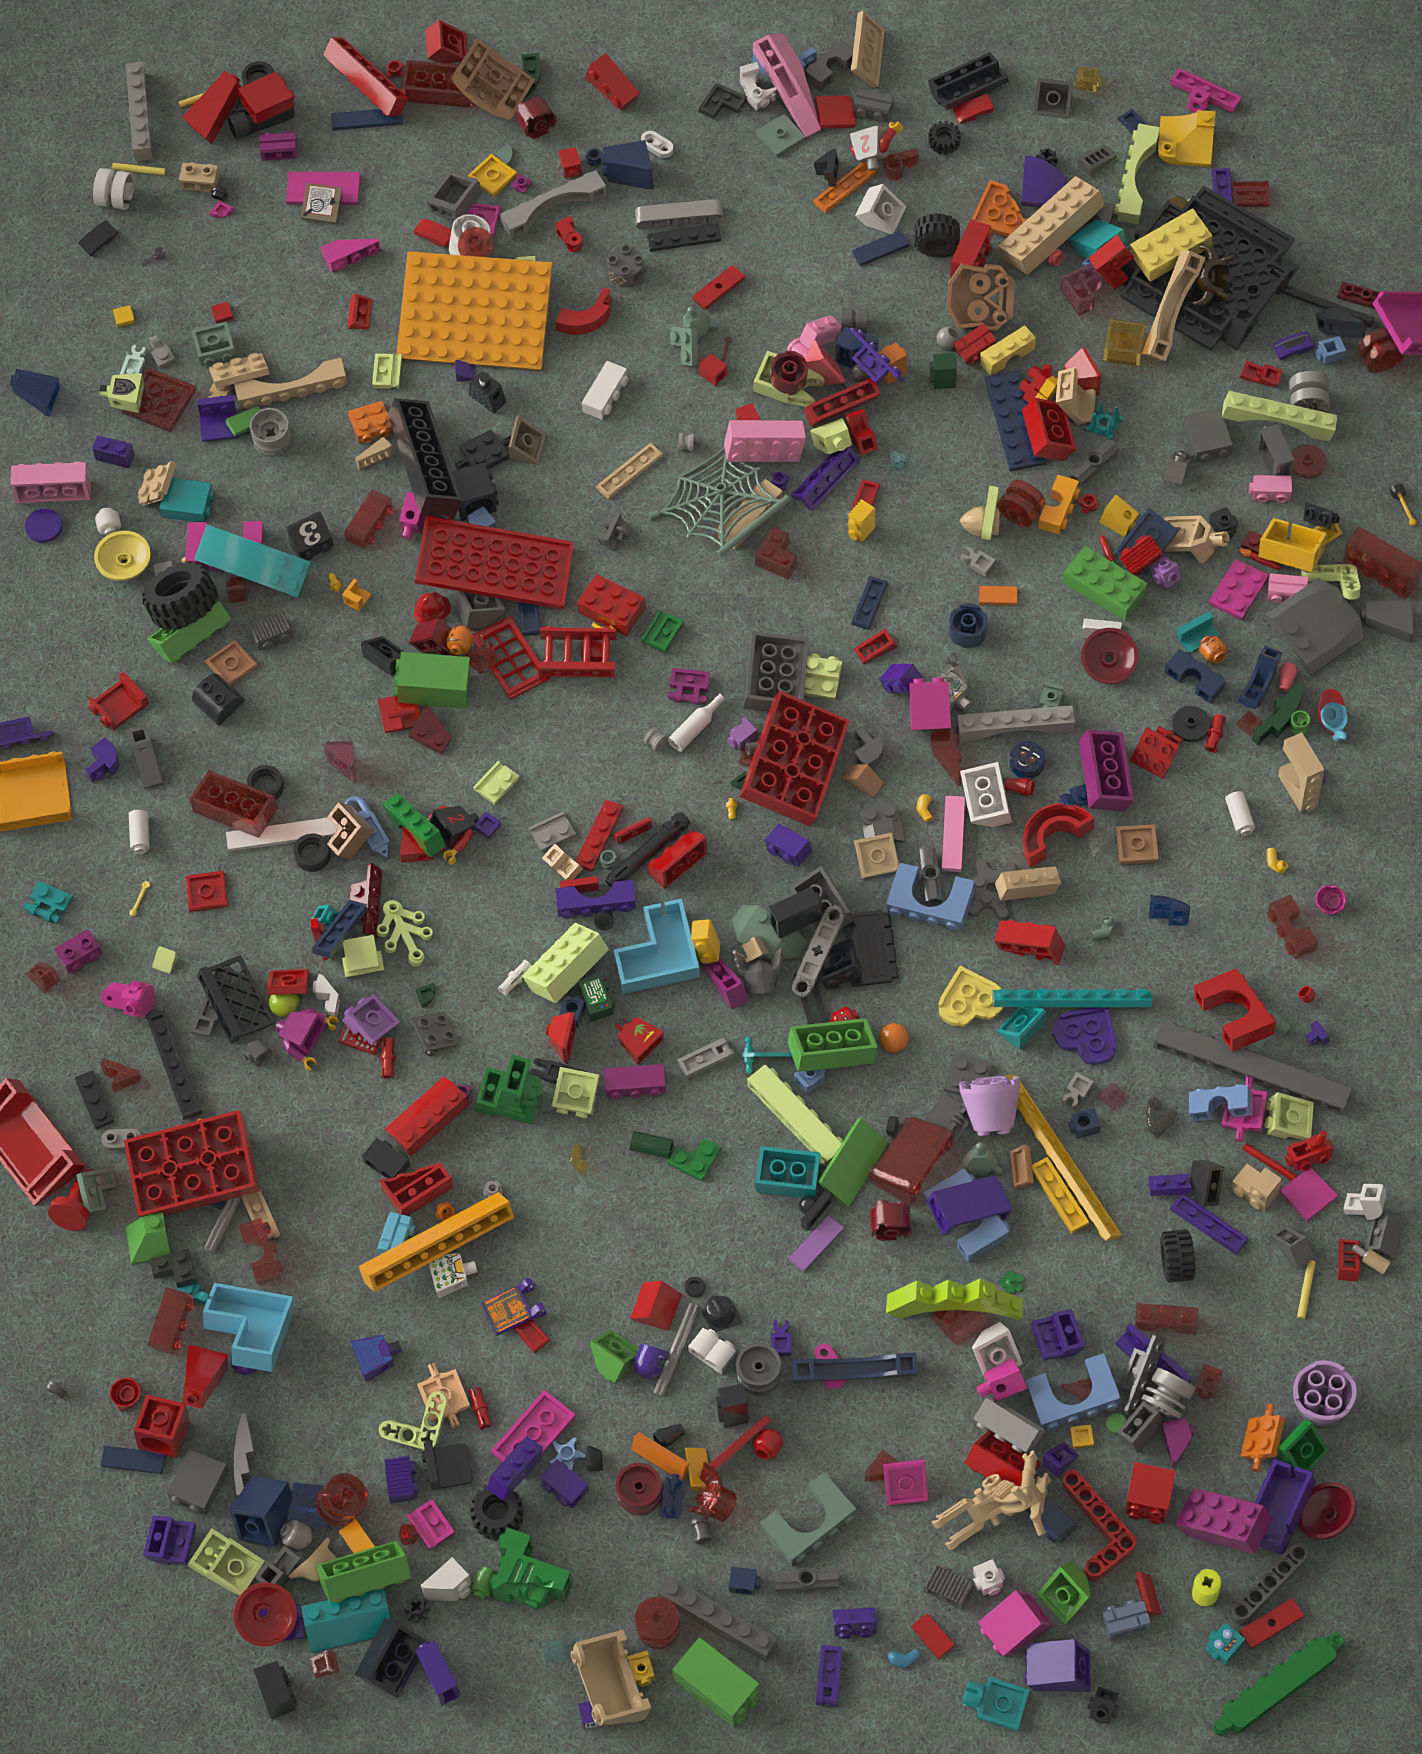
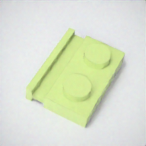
[372,354,402,389]
[473,761,520,805]

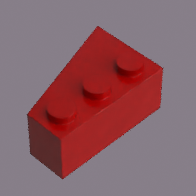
[585,53,640,111]
[994,920,1065,966]
[379,1163,453,1216]

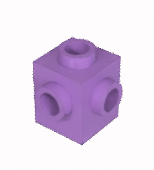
[1149,556,1181,589]

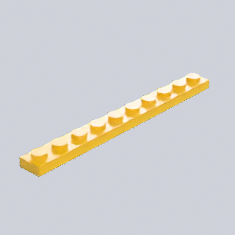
[1005,1075,1122,1241]

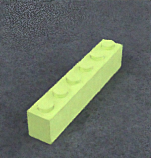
[747,1065,843,1168]

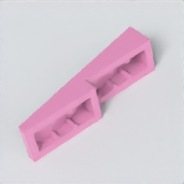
[942,796,965,872]

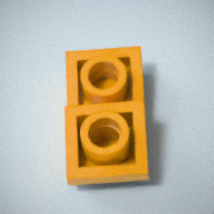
[339,1519,375,1553]

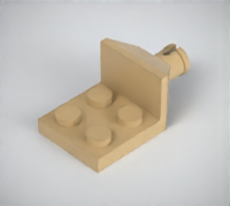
[1163,516,1229,564]

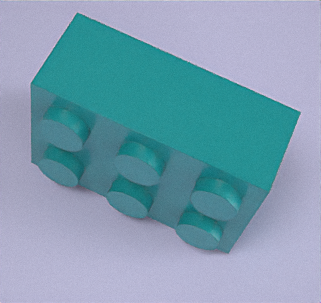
[755,1146,821,1198]

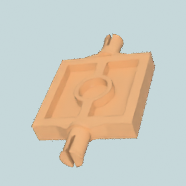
[417,1363,470,1428]

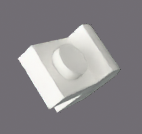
[1343,1184,1386,1220]

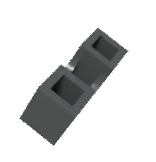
[805,39,854,92]

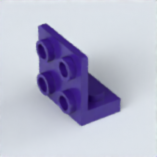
[197,395,239,442]
[833,1607,877,1639]

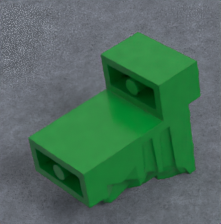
[474,1055,544,1125]
[490,1527,572,1611]

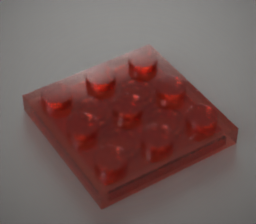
[121,367,197,432]

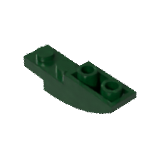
[1252,681,1305,745]

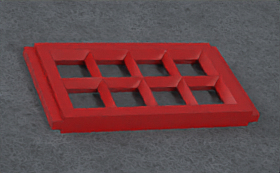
[473,616,550,700]

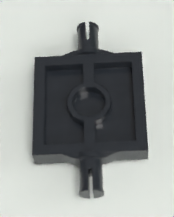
[455,430,511,469]

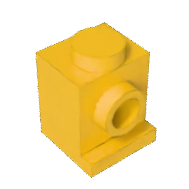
[627,1651,655,1687]

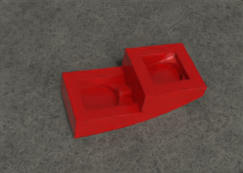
[953,94,994,124]
[413,218,452,247]
[1239,360,1283,387]

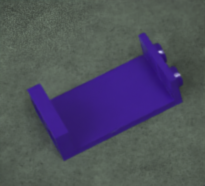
[927,1175,1012,1236]

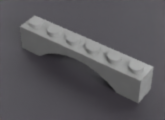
[126,62,153,161]
[500,170,607,239]
[957,705,1075,742]

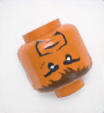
[446,626,473,655]
[1199,635,1227,664]

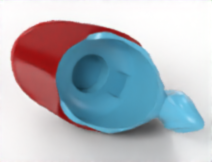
[1318,689,1348,742]

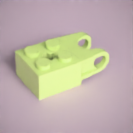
[753,351,825,407]

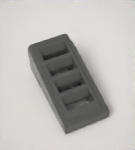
[1078,145,1117,177]

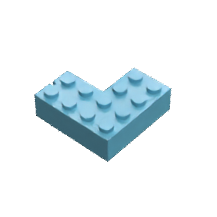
[614,898,700,994]
[203,1283,294,1372]

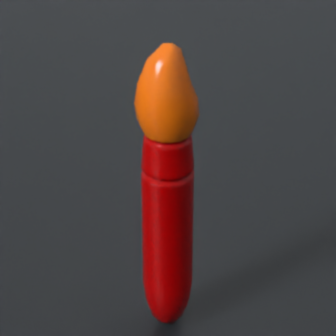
[1239,548,1281,570]

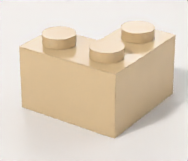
[1231,1164,1282,1211]

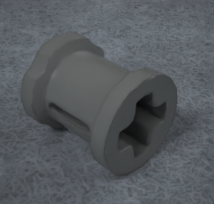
[690,1517,713,1544]

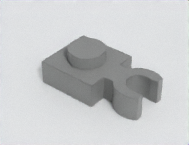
[960,547,996,576]
[1062,1072,1094,1110]

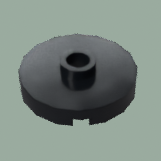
[1172,706,1210,742]

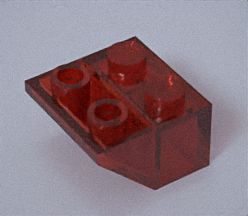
[929,1310,990,1346]

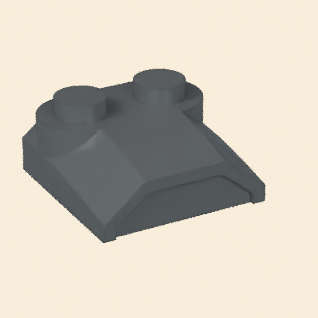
[859,804,905,843]

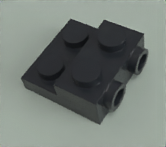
[816,938,863,990]

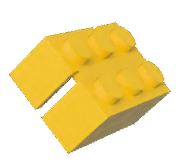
[1258,518,1327,572]

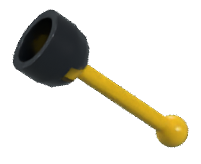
[1389,484,1417,526]

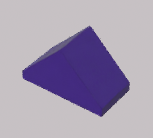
[1042,1442,1079,1478]

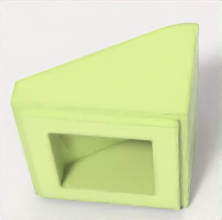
[152,946,178,974]

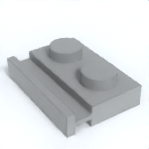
[529,812,576,852]

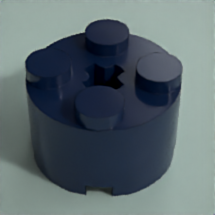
[949,603,988,648]

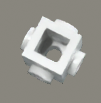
[973,1559,1005,1596]

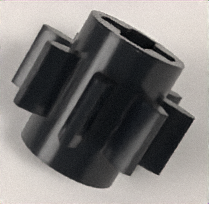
[1036,148,1058,166]
[403,1595,430,1624]

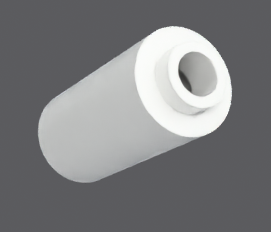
[1225,791,1255,836]
[129,810,150,854]

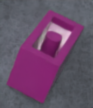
[1161,1418,1194,1468]

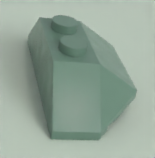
[732,905,808,961]

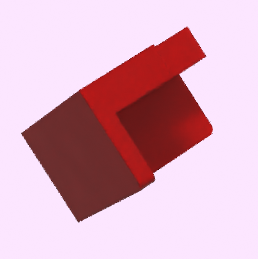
[1088,235,1134,290]

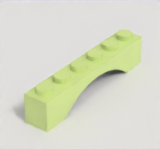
[1115,124,1160,225]
[1221,391,1337,441]

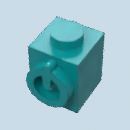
[311,905,340,929]

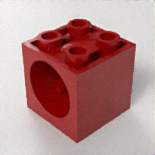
[133,1394,190,1458]
[1125,1462,1176,1524]

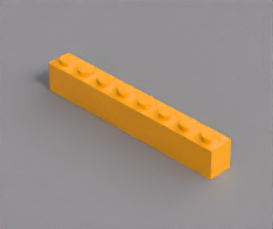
[359,1192,514,1292]

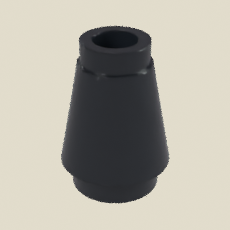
[653,1423,685,1448]

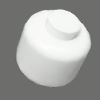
[95,508,121,536]

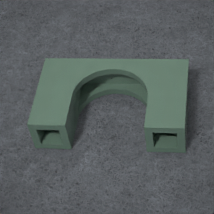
[760,1472,856,1566]

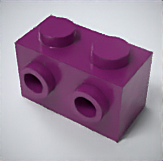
[54,929,102,974]

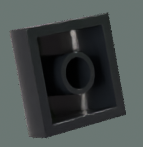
[192,674,245,726]

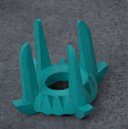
[1085,401,1124,440]

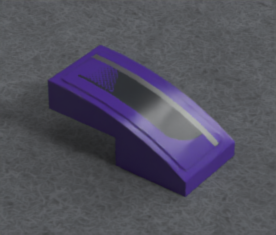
[1272,331,1315,360]

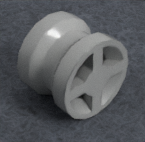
[678,433,695,452]
[644,727,668,751]

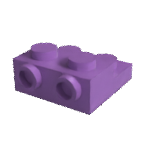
[342,994,400,1045]

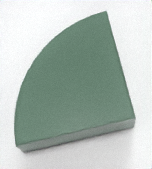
[495,143,513,166]

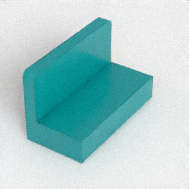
[1176,611,1220,653]

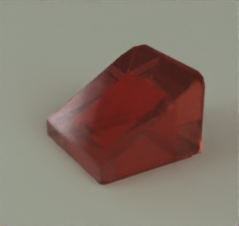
[311,1651,340,1679]

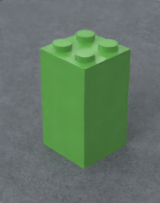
[394,652,470,708]
[673,1637,761,1728]

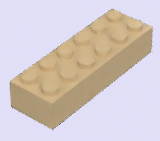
[998,176,1105,275]

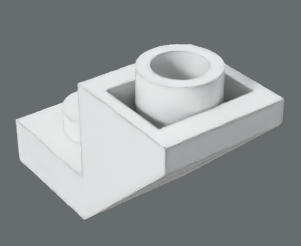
[313,974,340,1017]

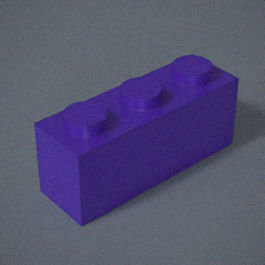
[487,1436,543,1501]

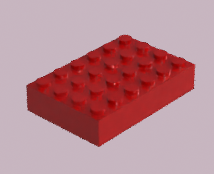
[739,691,850,827]
[124,1110,260,1217]

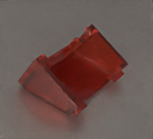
[869,1116,954,1207]

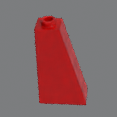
[182,71,242,144]
[182,1345,228,1409]

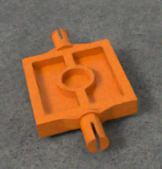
[1240,1404,1285,1472]

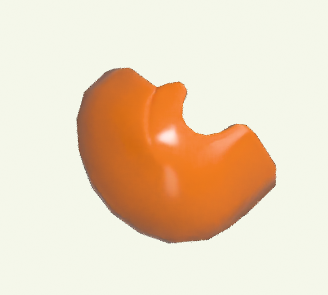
[879,1023,910,1053]

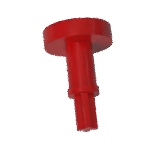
[48,1168,92,1231]

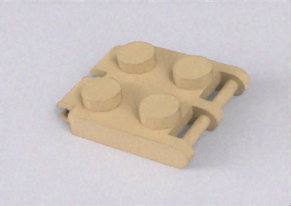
[138,461,176,506]

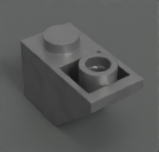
[1164,450,1193,485]

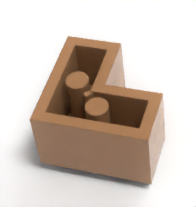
[327,802,374,859]

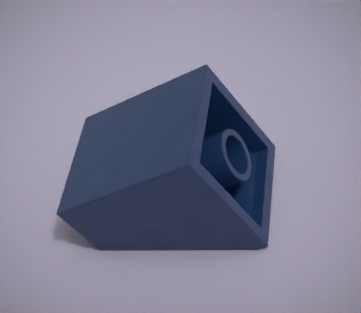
[601,140,654,189]
[229,1476,293,1546]

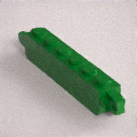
[1214,1632,1345,1736]

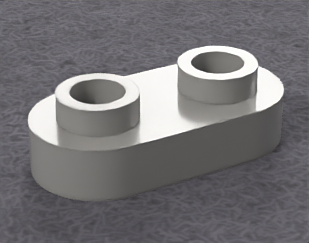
[101,1129,141,1150]

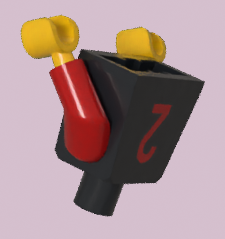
[427,806,479,865]

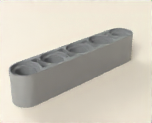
[635,199,724,230]

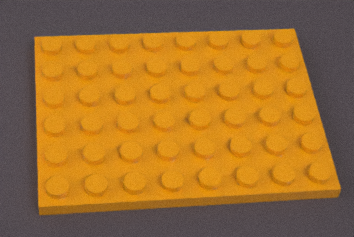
[396,251,553,371]

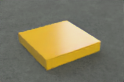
[467,154,518,198]

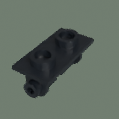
[1303,502,1340,529]

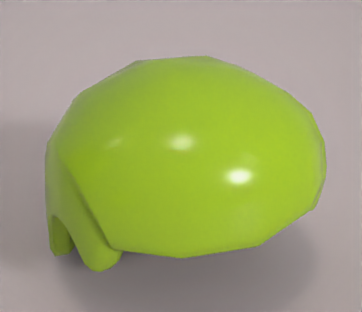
[269,994,300,1017]

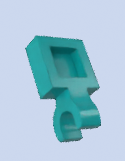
[174,1283,209,1305]

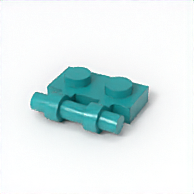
[23,881,73,923]

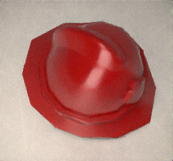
[414,592,451,623]

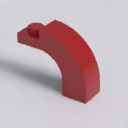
[555,287,612,335]

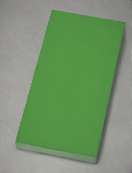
[817,1118,889,1207]

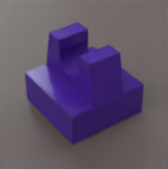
[1306,1020,1330,1046]

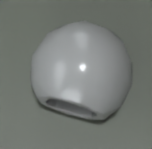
[936,327,959,350]

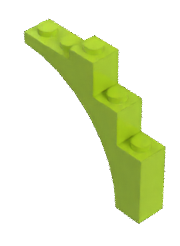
[886,1279,1023,1320]

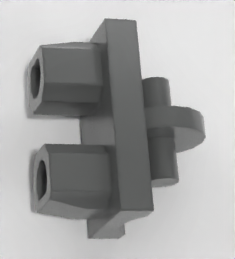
[597,513,631,551]

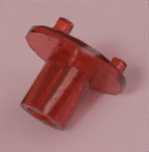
[457,227,494,258]

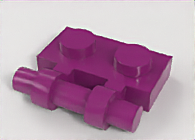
[668,668,710,704]

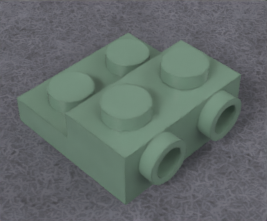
[191,322,236,367]

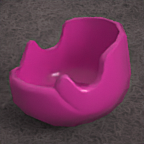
[1315,885,1347,915]

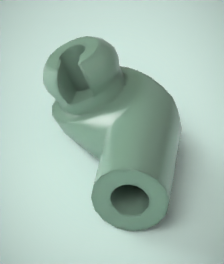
[1090,916,1115,941]

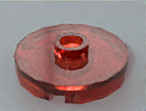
[1291,444,1327,479]

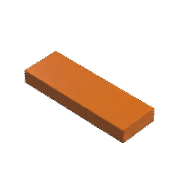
[631,1432,689,1481]

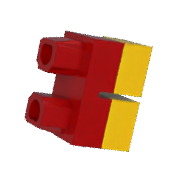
[1019,365,1058,403]

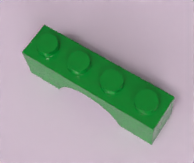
[382,793,446,857]

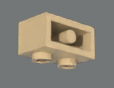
[179,162,220,192]

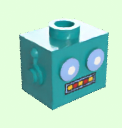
[1205,1623,1245,1666]

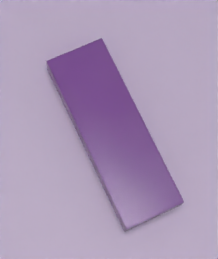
[789,1215,844,1272]

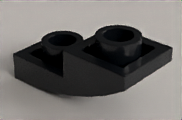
[78,220,119,256]

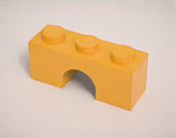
[1038,475,1081,535]

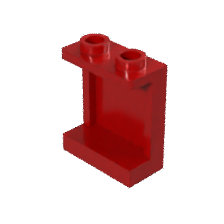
[88,671,149,731]

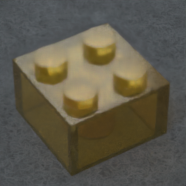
[1103,318,1146,366]

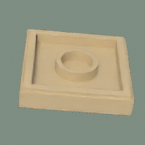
[854,833,899,879]

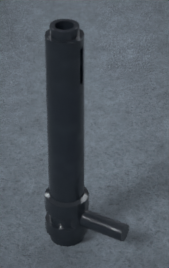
[605,812,690,888]

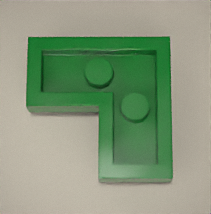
[667,1138,721,1181]

